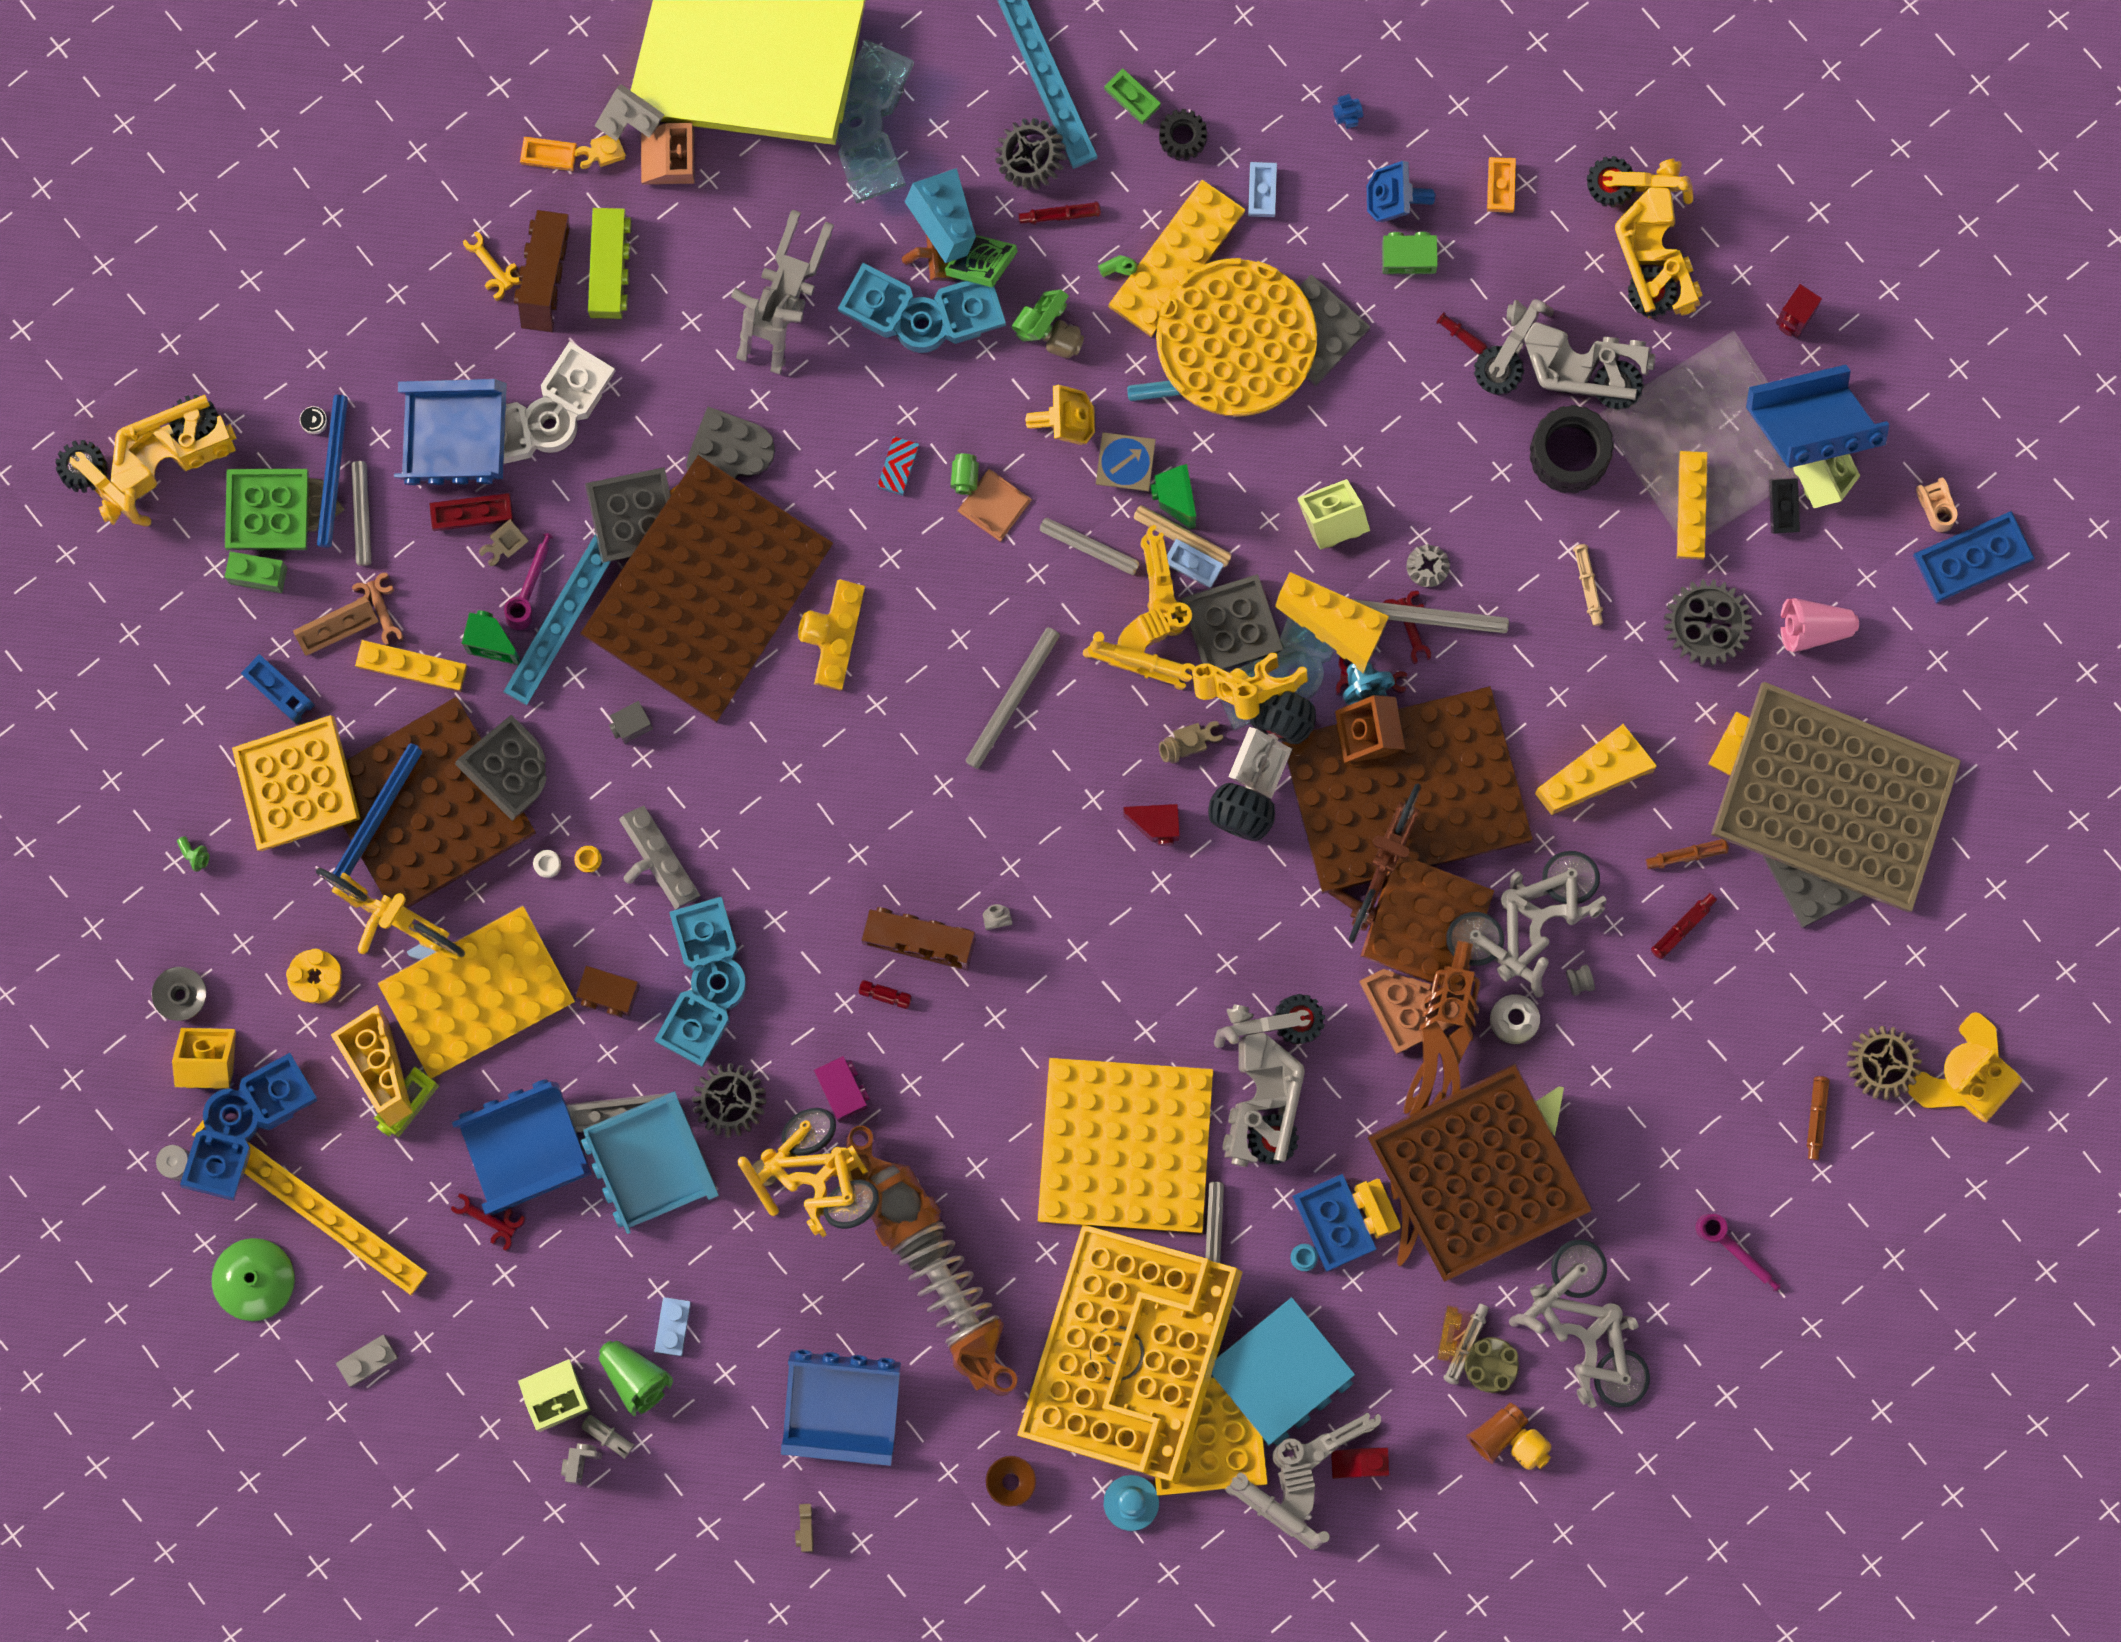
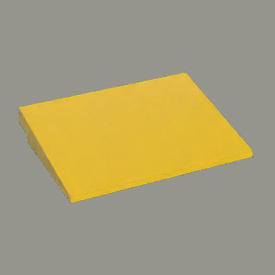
[1017,1225,1243,1484]

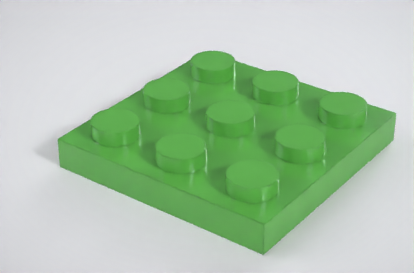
[225,469,309,550]

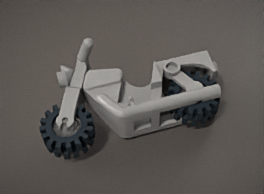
[1474,299,1656,410]

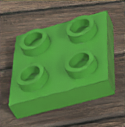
[1011,289,1069,342]

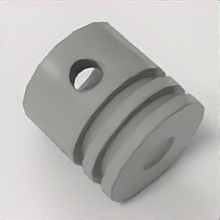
[156,1145,190,1181]

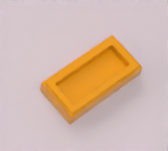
[520,137,577,171]

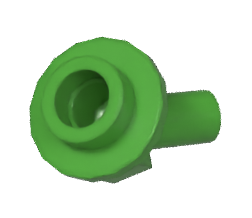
[177,836,210,872]

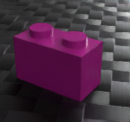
[814,1056,870,1122]

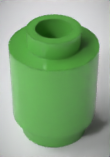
[950,454,979,495]

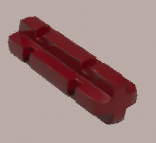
[858,980,912,1009]

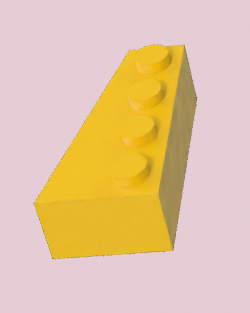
[1275,572,1389,673]
[1535,724,1657,815]

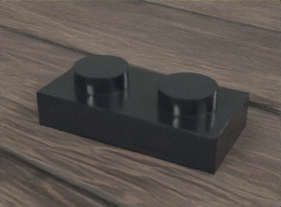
[1769,478,1800,534]

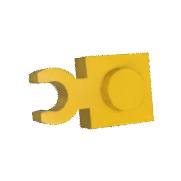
[575,135,626,169]

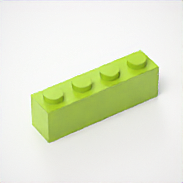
[588,208,631,319]

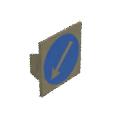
[1096,432,1156,492]

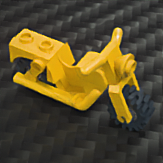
[55,395,237,527]

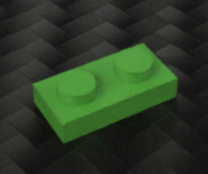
[1104,68,1161,125]

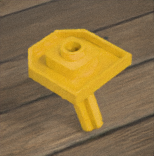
[1025,385,1095,445]

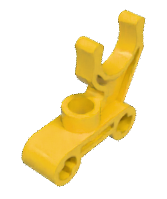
[1192,653,1308,720]

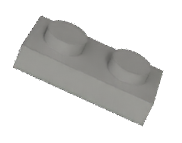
[336,1335,398,1387]

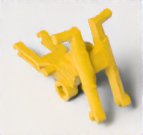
[1083,525,1195,690]

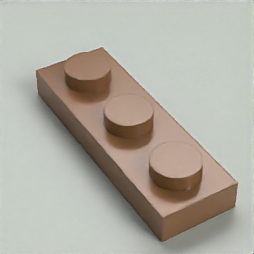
[293,596,379,656]

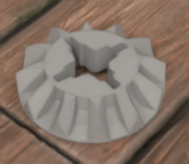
[1406,544,1450,587]

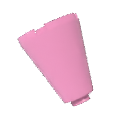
[1780,598,1859,652]

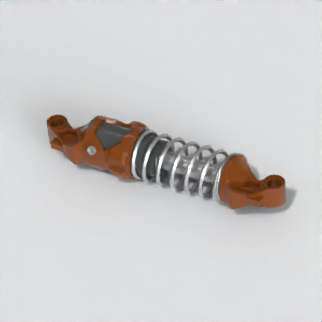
[846,1126,1017,1396]

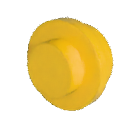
[575,846,602,873]

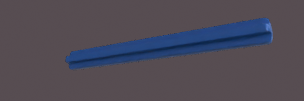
[317,394,348,548]
[333,743,422,877]

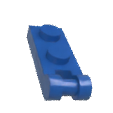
[241,654,315,725]

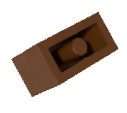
[576,966,640,1018]

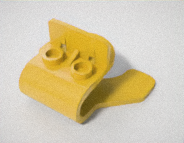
[1908,1012,2022,1123]

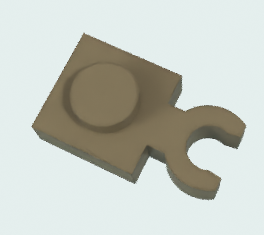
[479,519,529,567]
[1173,721,1223,758]
[795,1504,814,1553]

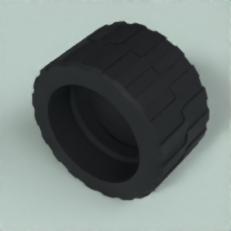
[1529,405,1614,493]

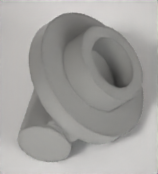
[983,904,1012,930]

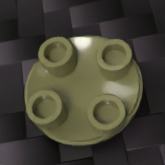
[1465,1337,1519,1393]

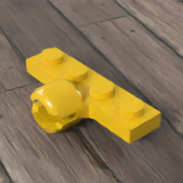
[798,579,865,691]

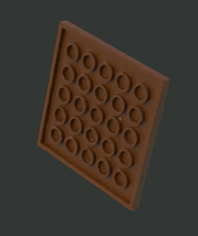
[343,697,536,909]
[1368,1063,1592,1282]

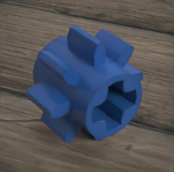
[1332,94,1364,129]

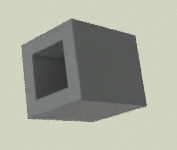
[609,701,653,744]

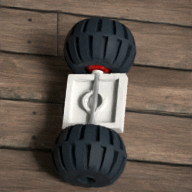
[1208,691,1316,841]

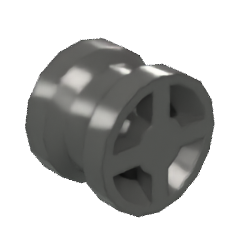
[1566,964,1595,996]

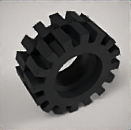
[1159,109,1207,161]

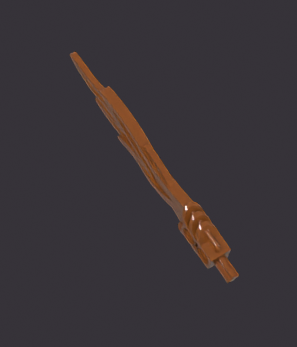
[1391,941,1480,1266]

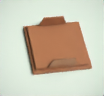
[957,469,1032,542]

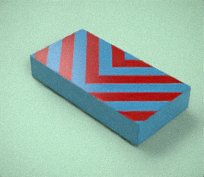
[877,436,919,496]

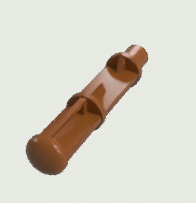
[1645,839,1729,869]
[1806,1076,1830,1161]

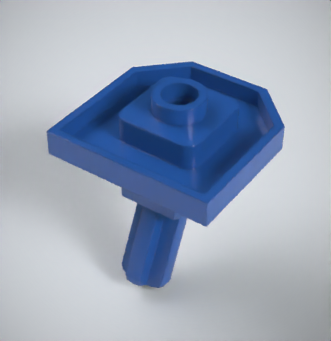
[1366,161,1436,223]

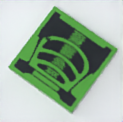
[945,235,1018,288]

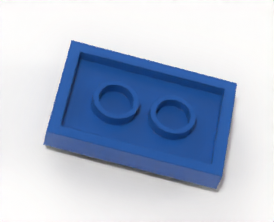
[1292,1174,1376,1272]

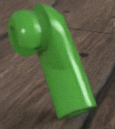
[1098,255,1137,278]

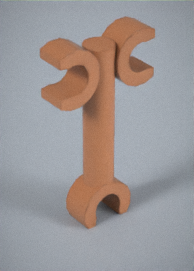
[352,573,403,646]

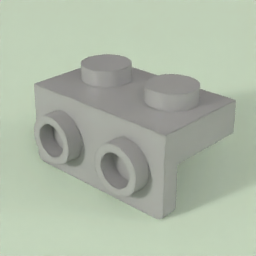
[561,1444,602,1485]

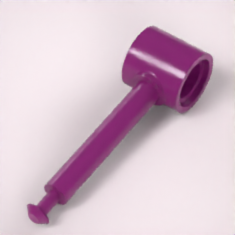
[504,533,553,630]
[1695,1214,1781,1291]

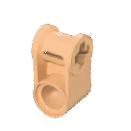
[1916,477,1958,533]

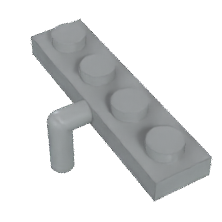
[619,805,701,910]
[567,1093,669,1132]

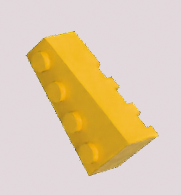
[331,1005,413,1127]

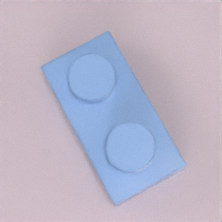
[1248,162,1277,217]
[1167,539,1224,589]
[654,1297,691,1357]

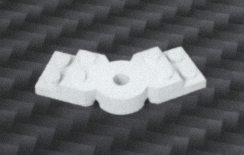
[504,341,616,464]

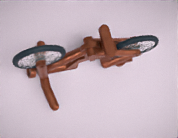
[1328,784,1421,943]

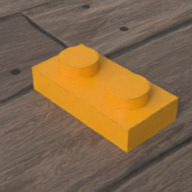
[1487,157,1516,213]

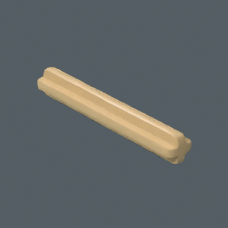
[1134,505,1232,567]

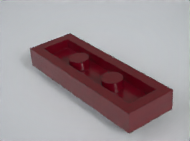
[429,493,513,531]

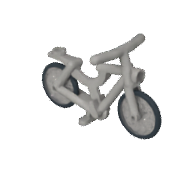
[1446,851,1607,998]
[1509,1239,1650,1408]

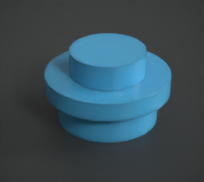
[1290,1244,1318,1271]

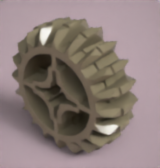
[1846,1026,1922,1100]

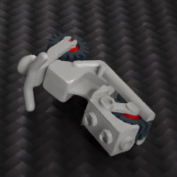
[1214,994,1325,1167]

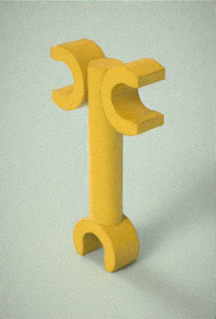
[463,231,522,301]

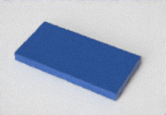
[1913,511,2035,603]

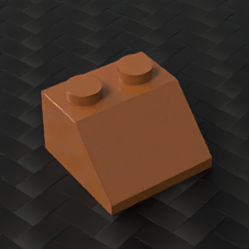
[1335,695,1405,763]

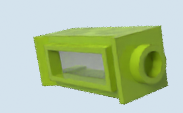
[374,1066,439,1138]

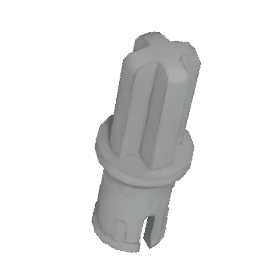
[582,1415,635,1459]

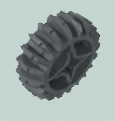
[995,118,1066,190]
[692,1063,767,1138]

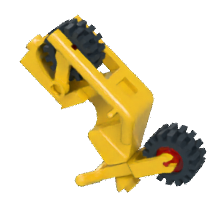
[1587,156,1703,319]

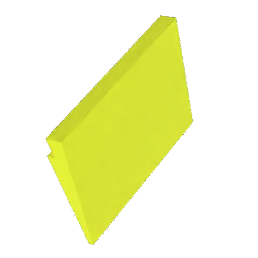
[631,0,866,145]

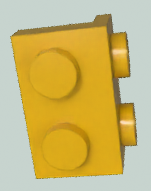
[1352,1179,1401,1239]

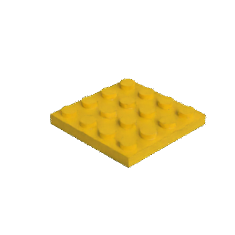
[232,715,360,852]
[1155,1378,1267,1496]

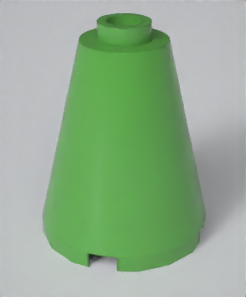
[599,1341,673,1416]

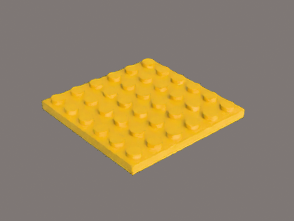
[1038,1058,1213,1234]

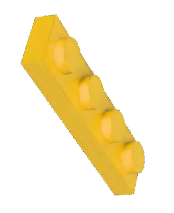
[1677,451,1707,560]
[355,640,467,692]

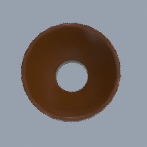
[985,1456,1036,1507]

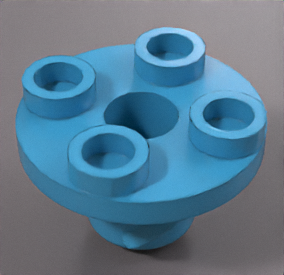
[1343,661,1395,705]
[1104,1475,1159,1531]

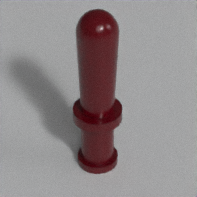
[1436,312,1488,355]

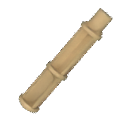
[1573,544,1603,626]

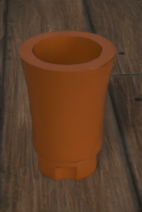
[1466,1402,1529,1464]

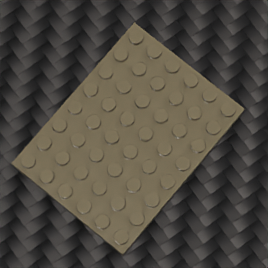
[1711,682,1961,912]

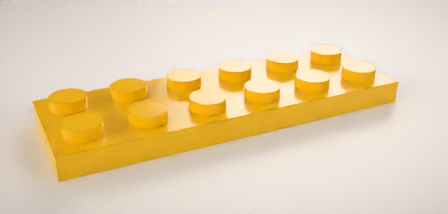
[1108,180,1245,337]

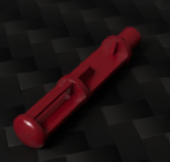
[1018,201,1101,225]
[1651,893,1717,959]

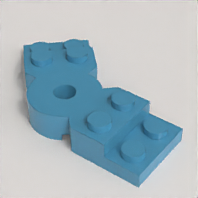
[838,263,1006,353]
[654,896,747,1068]

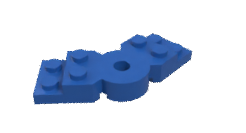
[180,1053,317,1201]

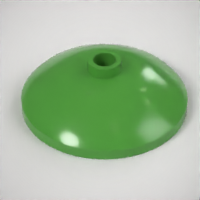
[212,1238,295,1321]

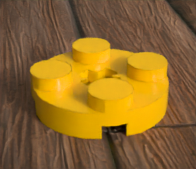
[286,949,342,1004]

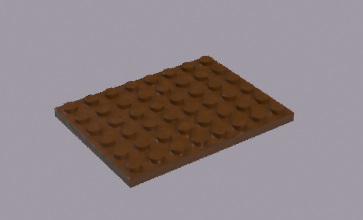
[580,455,833,723]
[1281,686,1533,894]

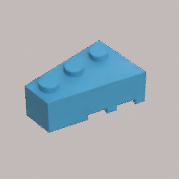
[905,168,976,263]

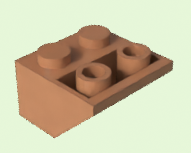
[641,123,695,185]

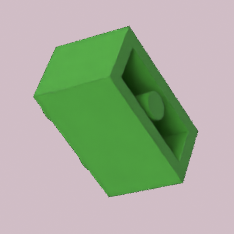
[1382,232,1437,274]
[224,551,287,593]

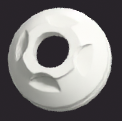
[1490,994,1540,1044]

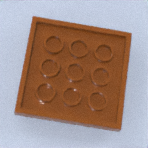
[1360,857,1494,990]

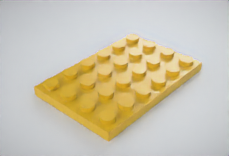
[378,906,575,1079]

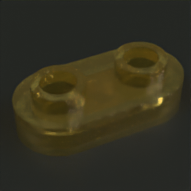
[1437,1305,1462,1361]

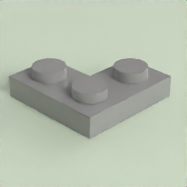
[595,84,664,141]

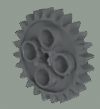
[1664,579,1752,667]

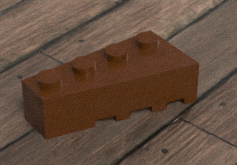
[514,210,570,333]
[861,907,976,971]

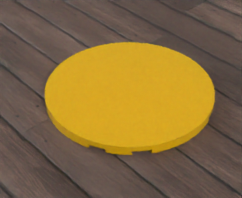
[1156,258,1317,417]

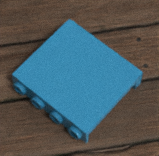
[581,1091,719,1234]
[1211,1297,1355,1446]

